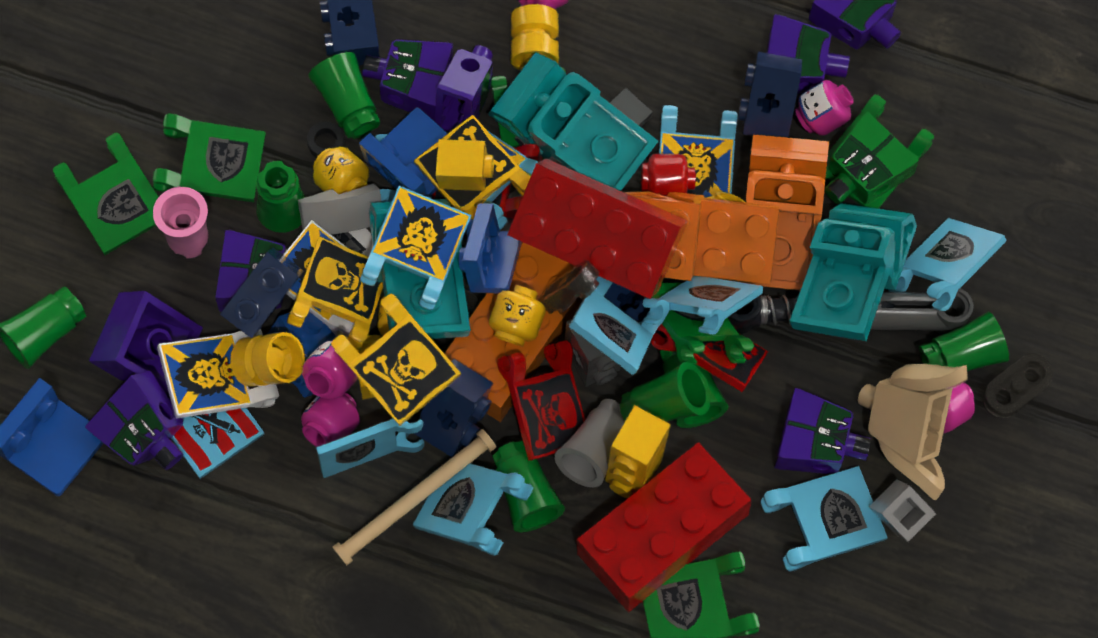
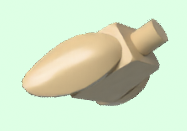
[858,364,968,500]

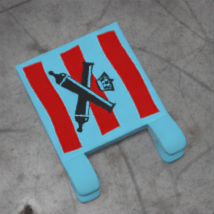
[171,408,265,479]

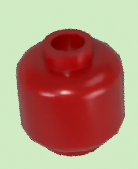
[641,153,696,196]

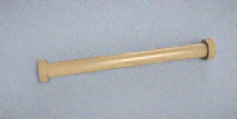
[332,429,496,565]

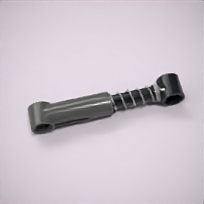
[727,288,974,335]

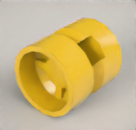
[511,4,559,70]
[230,332,305,387]

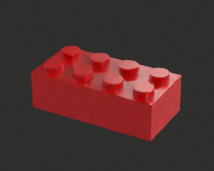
[507,158,688,299]
[577,442,751,613]

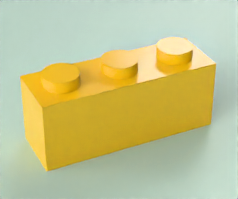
[605,406,670,498]

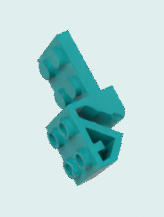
[488,52,658,191]
[368,199,471,339]
[790,203,917,341]

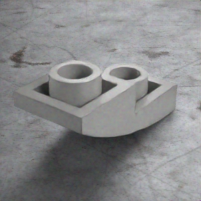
[298,183,382,235]

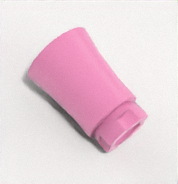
[153,187,208,259]

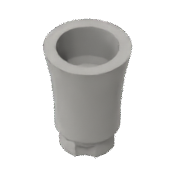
[555,399,625,487]

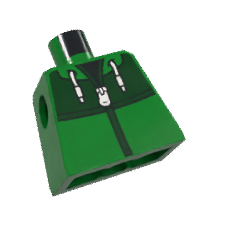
[825,111,919,205]

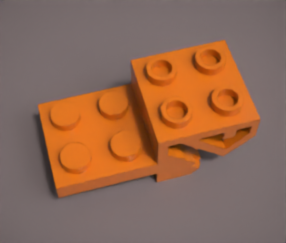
[738,134,829,291]
[624,192,780,285]

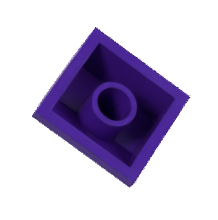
[89,291,203,396]

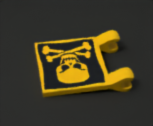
[414,115,531,219]
[287,236,383,352]
[331,294,461,426]

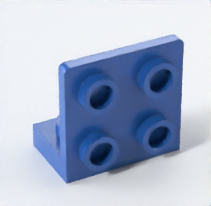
[359,108,448,198]
[0,378,103,496]

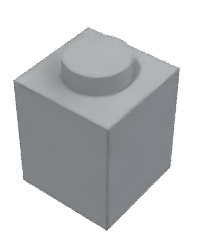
[869,479,936,542]

